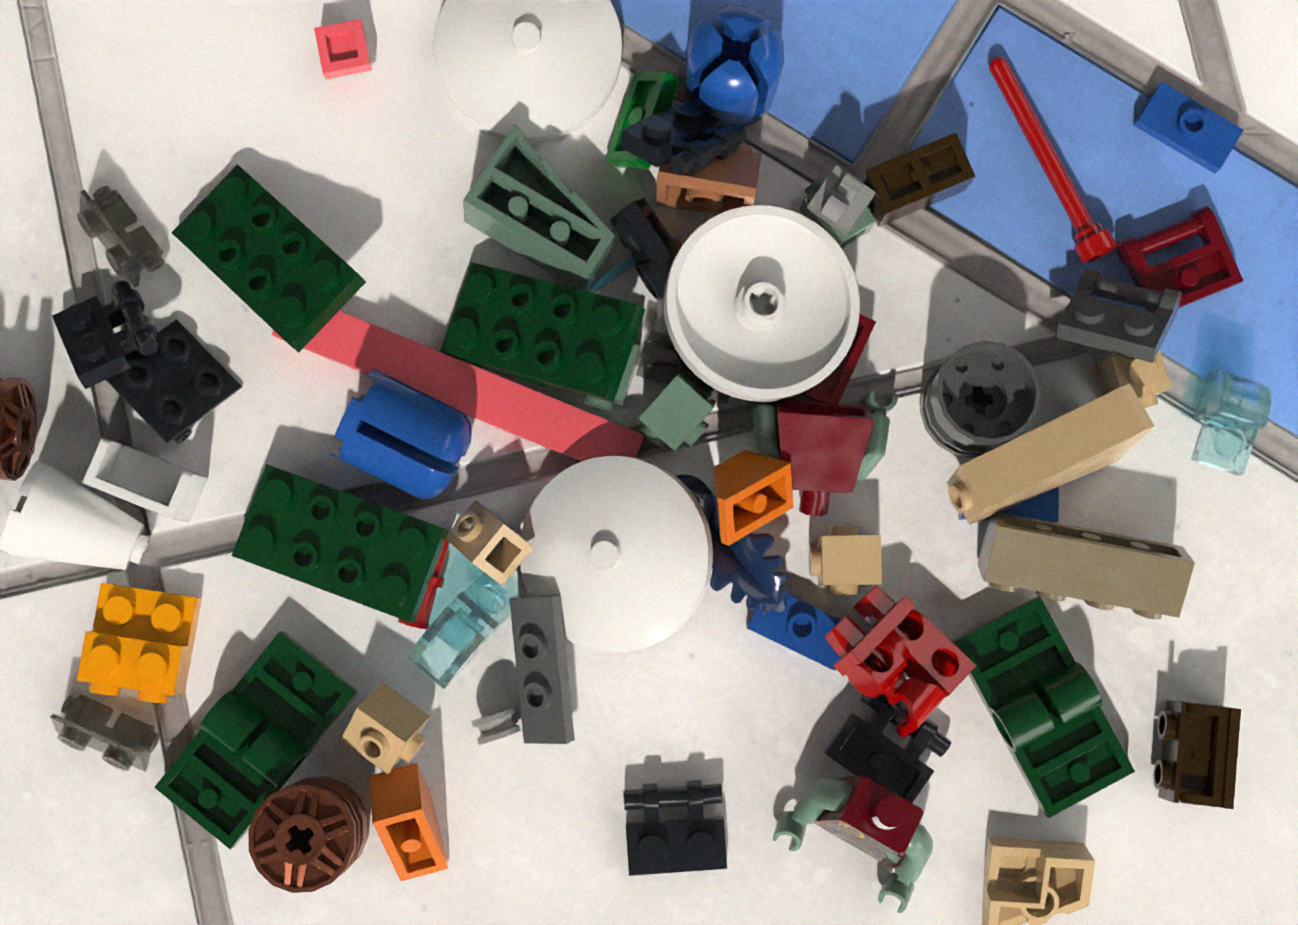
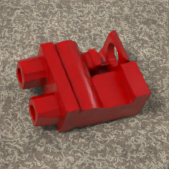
[824,586,977,737]

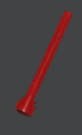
[989,56,1118,265]

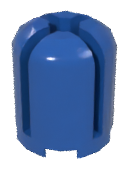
[684,6,784,128]
[330,368,472,499]

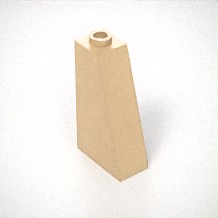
[946,383,1155,525]

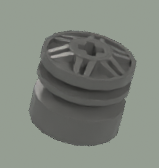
[920,341,1041,458]

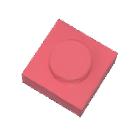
[314,19,372,79]

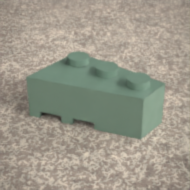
[463,124,615,291]

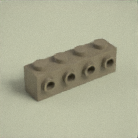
[978,512,1195,619]

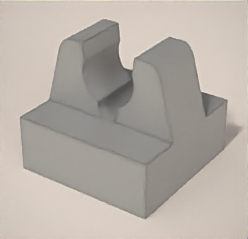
[807,165,876,236]

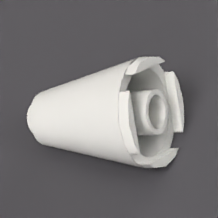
[0,461,150,570]

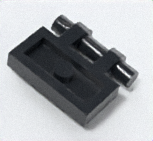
[620,101,747,175]
[52,281,158,389]
[823,694,951,803]
[623,780,727,876]

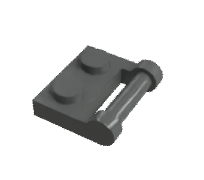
[1057,269,1182,363]

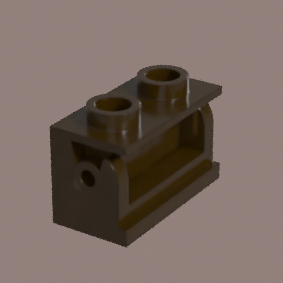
[863,133,976,227]
[1153,700,1241,809]

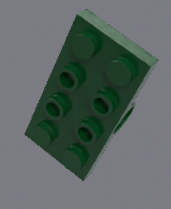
[171,164,366,353]
[440,262,645,403]
[231,464,449,623]
[951,596,1135,818]
[154,631,359,850]

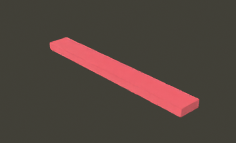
[271,311,645,462]

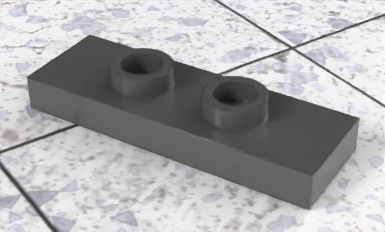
[509,594,575,744]

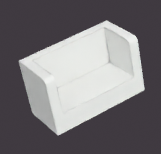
[82,438,208,523]

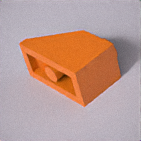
[713,450,794,546]
[369,763,448,881]

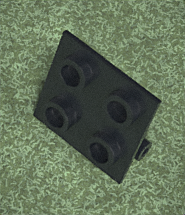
[106,319,242,444]

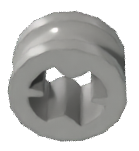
[471,707,521,745]

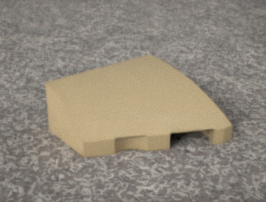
[982,838,1095,925]

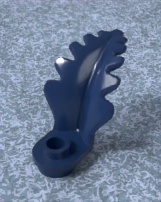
[676,474,790,614]

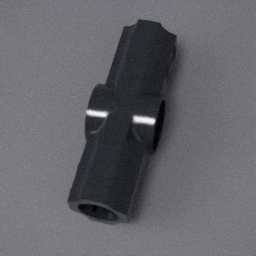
[610,197,683,303]

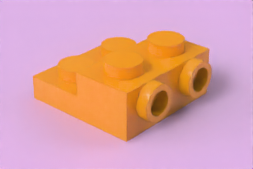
[77,583,202,703]

